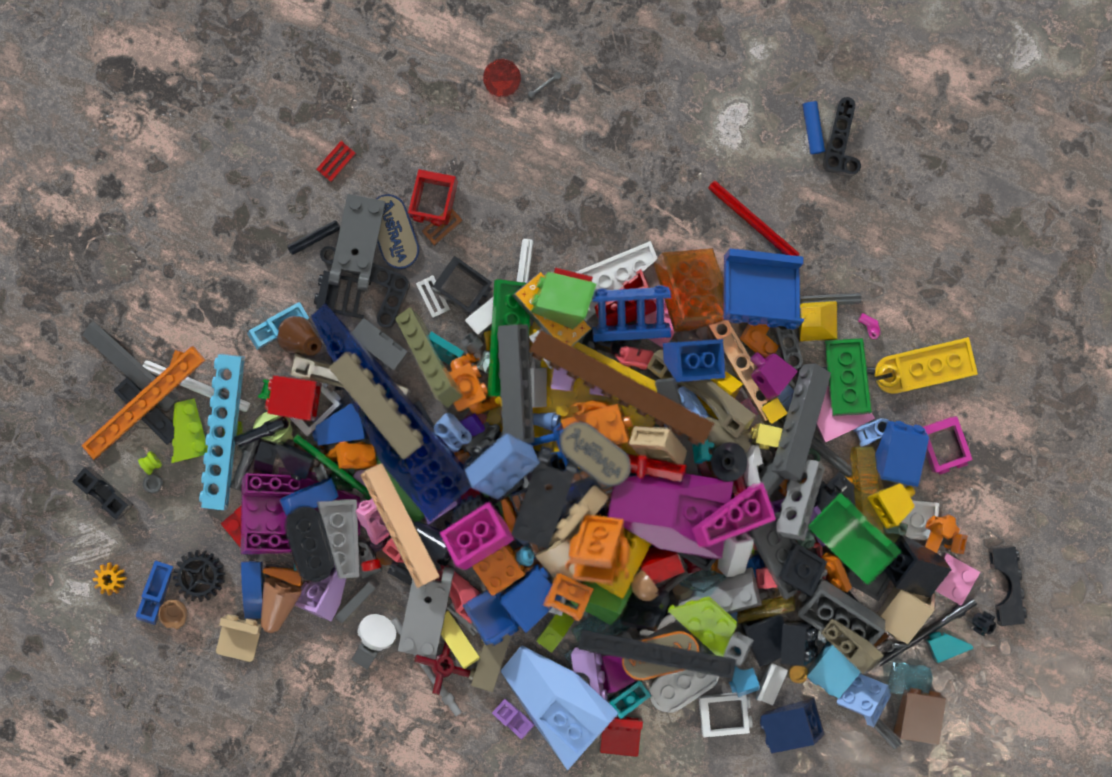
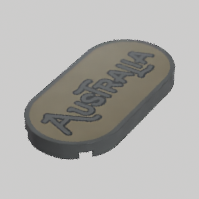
[559,422,631,486]

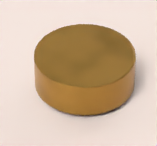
[788,665,808,683]

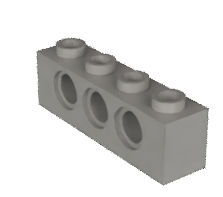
[776,459,825,541]

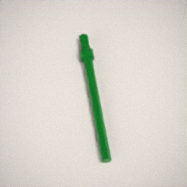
[293,435,372,501]

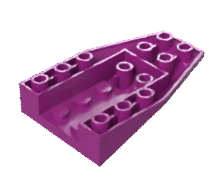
[241,473,360,554]
[608,474,733,559]

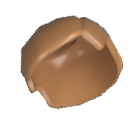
[631,570,658,601]
[158,600,188,630]

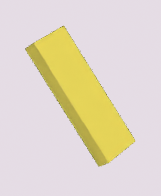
[441,611,480,669]

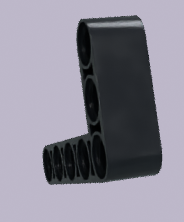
[320,246,410,329]

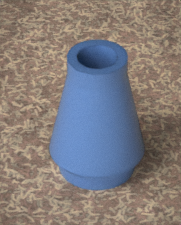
[533,412,561,431]

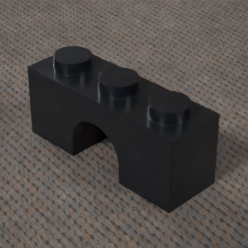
[72,467,133,520]

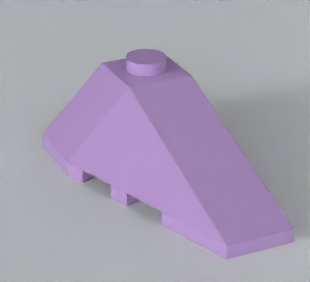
[295,564,346,622]

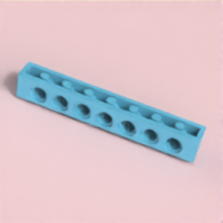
[199,354,245,510]

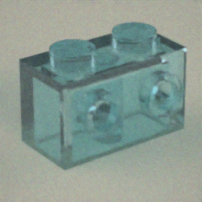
[888,662,933,694]

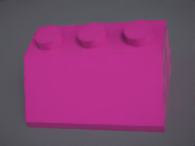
[440,502,514,570]

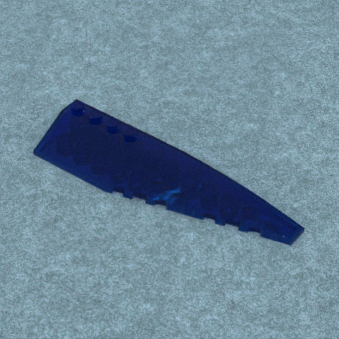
[310,304,472,522]

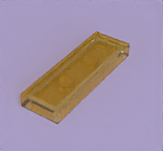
[737,595,795,623]

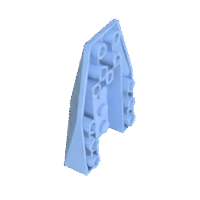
[501,645,619,770]

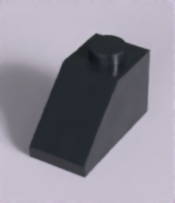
[253,441,279,475]

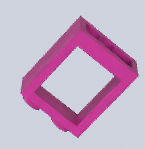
[923,416,973,475]

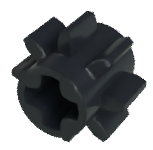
[972,611,996,636]

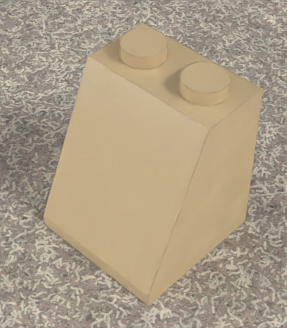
[877,586,935,644]

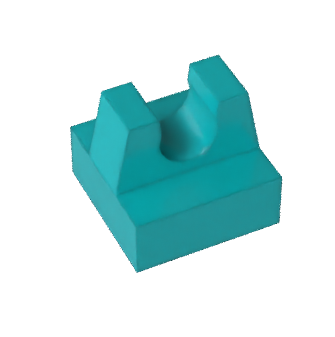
[692,440,714,464]

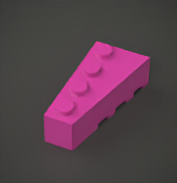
[692,482,776,547]

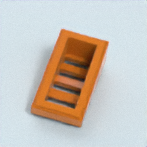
[501,496,518,538]
[263,566,303,587]

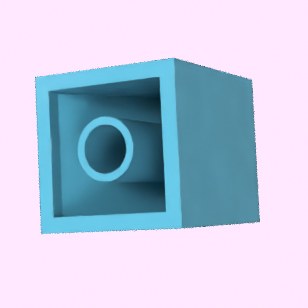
[807,641,861,699]

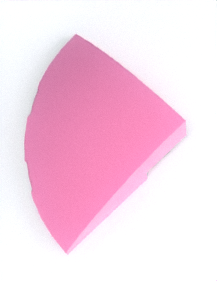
[816,386,875,442]

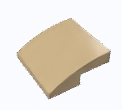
[535,538,575,579]

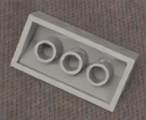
[679,568,762,614]

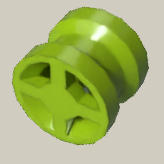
[138,451,162,475]

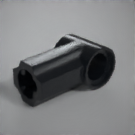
[582,327,621,355]

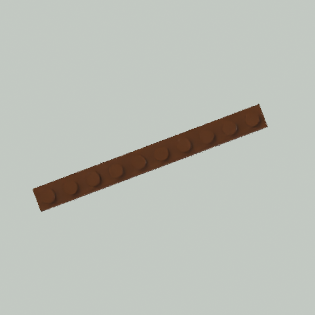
[529,330,715,446]

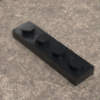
[113,377,174,445]

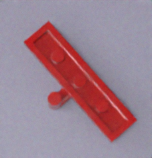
[626,453,687,481]

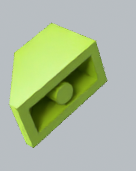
[536,612,575,653]

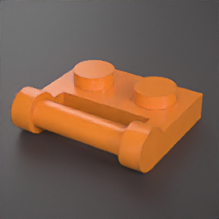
[543,573,593,621]

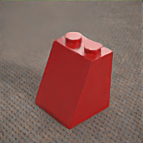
[265,375,322,421]
[639,547,685,584]

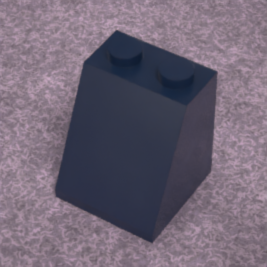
[760,698,825,754]

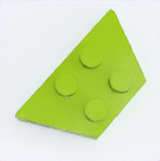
[668,596,737,656]

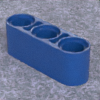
[280,478,339,517]

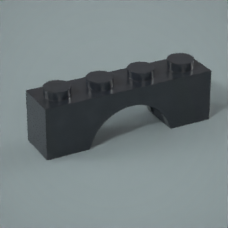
[988,546,1027,626]

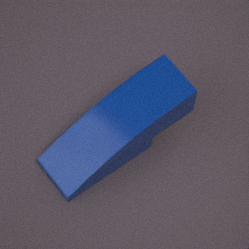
[135,561,174,625]
[241,561,264,619]

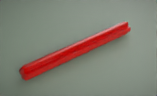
[708,181,800,256]

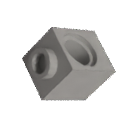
[724,632,754,666]

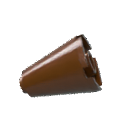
[277,316,322,356]

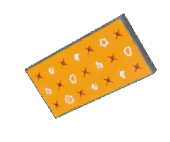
[512,271,592,346]

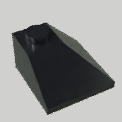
[275,441,316,481]

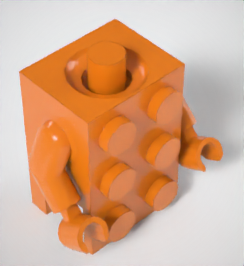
[449,353,501,415]
[561,400,633,449]
[565,515,630,584]

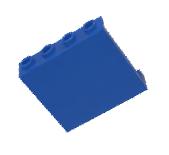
[724,248,804,329]

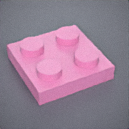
[935,553,980,606]

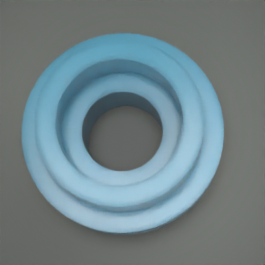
[516,547,534,566]

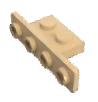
[549,485,609,548]

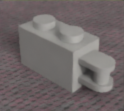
[530,352,547,407]

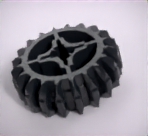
[173,550,226,602]

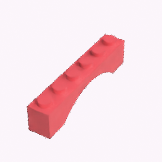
[382,537,481,624]

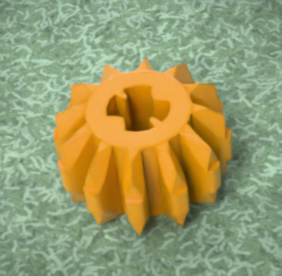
[93,562,127,596]

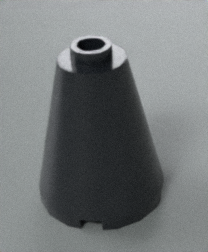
[412,521,452,570]

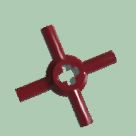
[414,641,471,695]

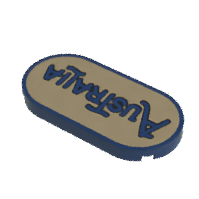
[376,194,420,269]

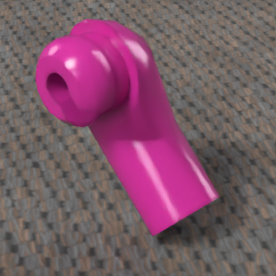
[858,313,881,339]

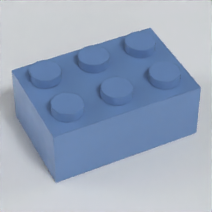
[465,433,539,499]

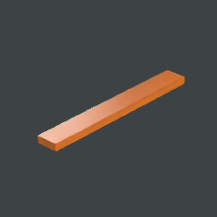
[81,346,206,460]

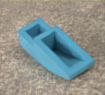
[247,302,309,350]

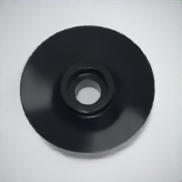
[711,442,747,481]

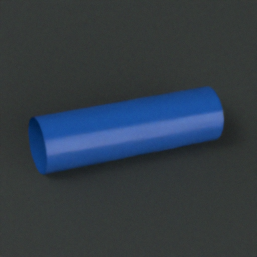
[802,101,825,155]

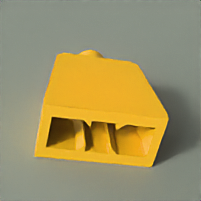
[867,483,915,529]

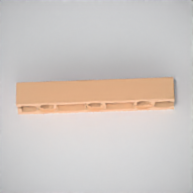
[700,304,775,421]
[360,463,440,588]

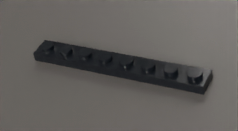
[578,629,737,679]

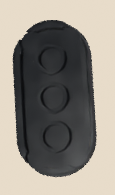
[284,506,335,582]

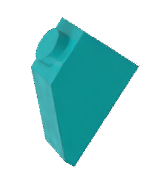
[925,631,974,663]

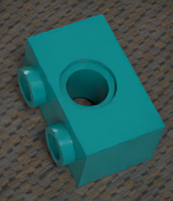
[608,680,651,719]

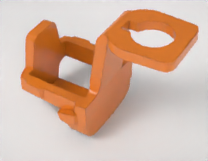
[925,515,960,553]

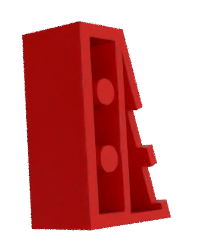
[594,269,656,326]

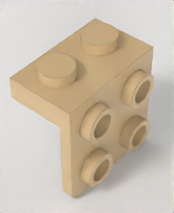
[216,614,262,662]

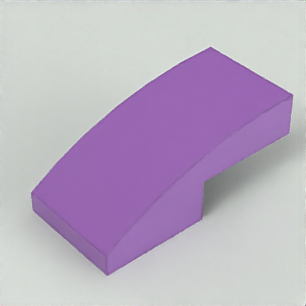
[492,699,535,739]

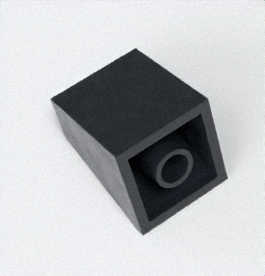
[884,535,952,598]
[737,600,785,667]

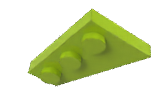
[171,398,208,464]

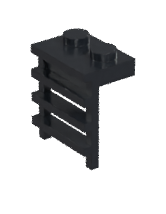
[314,271,371,319]

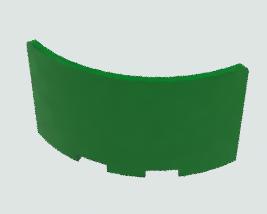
[808,493,901,584]

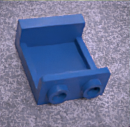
[462,589,520,646]

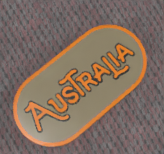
[621,631,699,680]

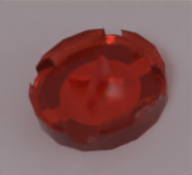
[483,59,521,97]

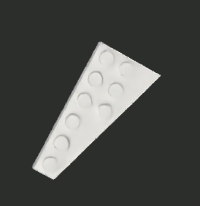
[576,241,658,321]

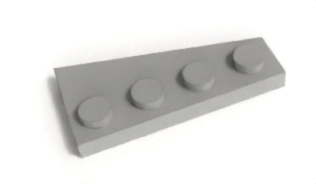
[317,499,359,579]

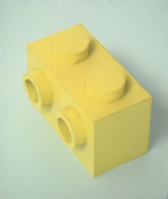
[749,424,782,450]

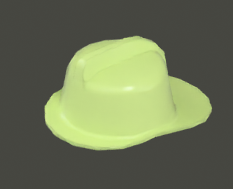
[253,412,293,444]

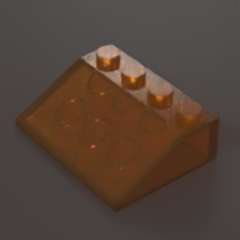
[654,248,725,332]

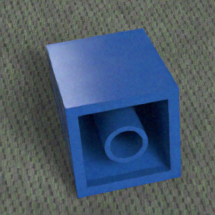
[313,401,368,445]
[873,421,929,487]
[501,564,562,632]

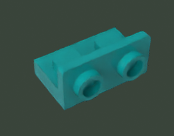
[429,331,465,365]

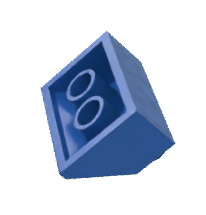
[663,339,725,382]

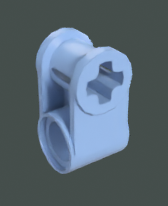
[434,413,472,452]
[853,418,889,447]

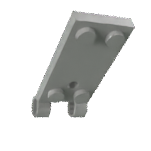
[398,566,455,659]

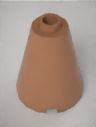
[261,577,302,633]

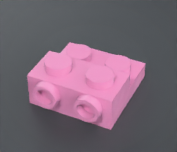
[355,499,390,545]

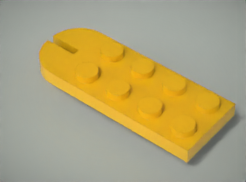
[874,337,978,394]

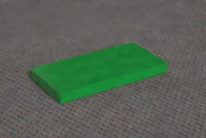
[824,338,872,416]

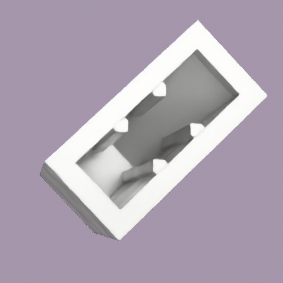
[465,297,493,336]
[718,532,754,577]

